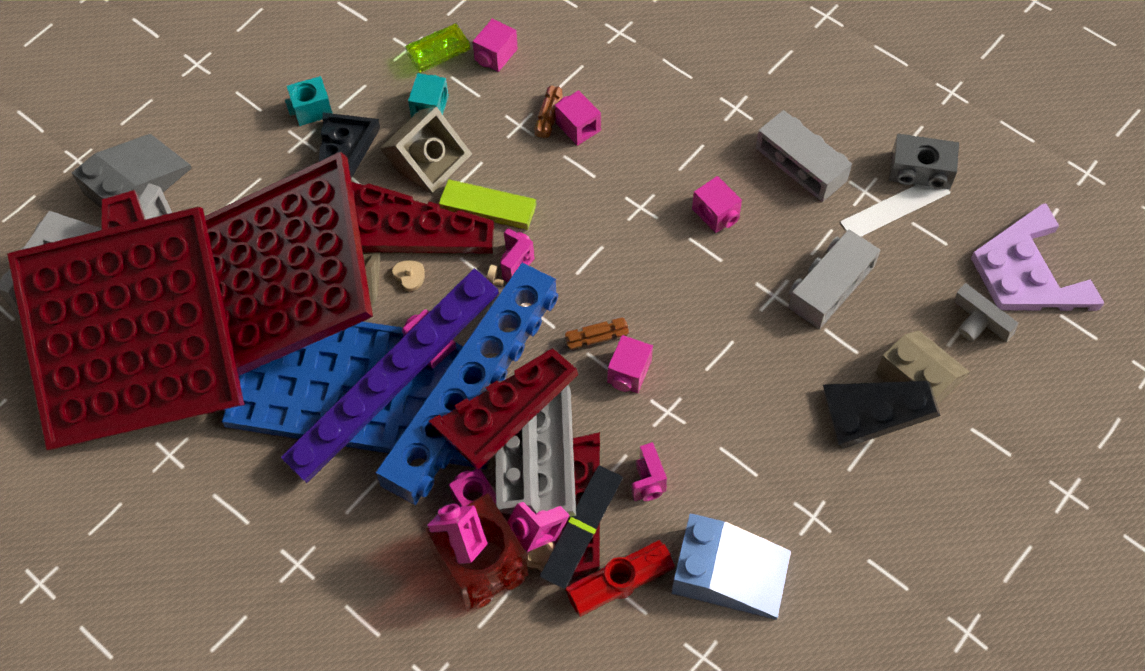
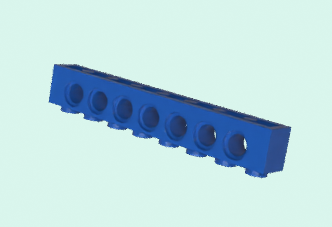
[376,262,559,505]

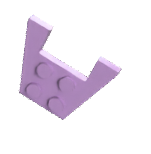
[971,203,1104,311]

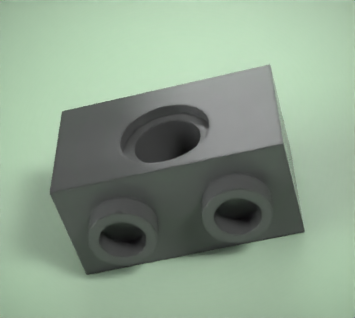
[889,133,959,190]

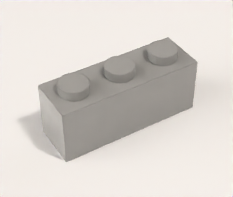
[756,110,852,202]
[788,229,881,330]

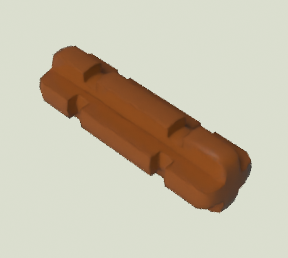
[534,85,563,139]
[565,317,629,350]

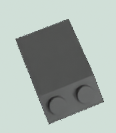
[71,134,192,209]

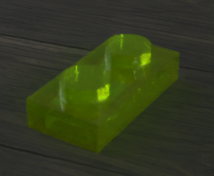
[405,23,471,73]

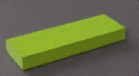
[439,179,537,230]

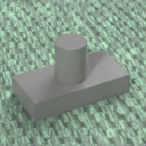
[955,283,1018,342]

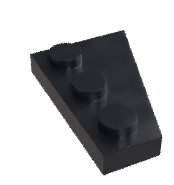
[319,112,380,178]
[823,381,941,449]

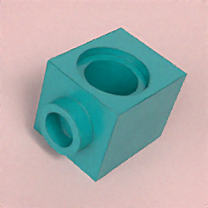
[408,73,449,118]
[284,76,333,126]

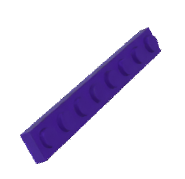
[281,268,499,483]

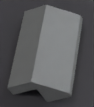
[496,380,576,517]

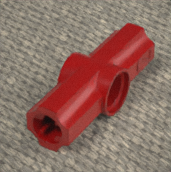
[565,540,675,617]

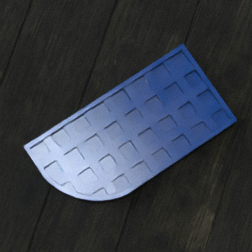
[222,322,489,469]

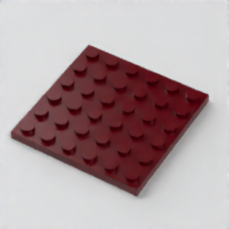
[205,152,373,376]
[7,207,244,450]

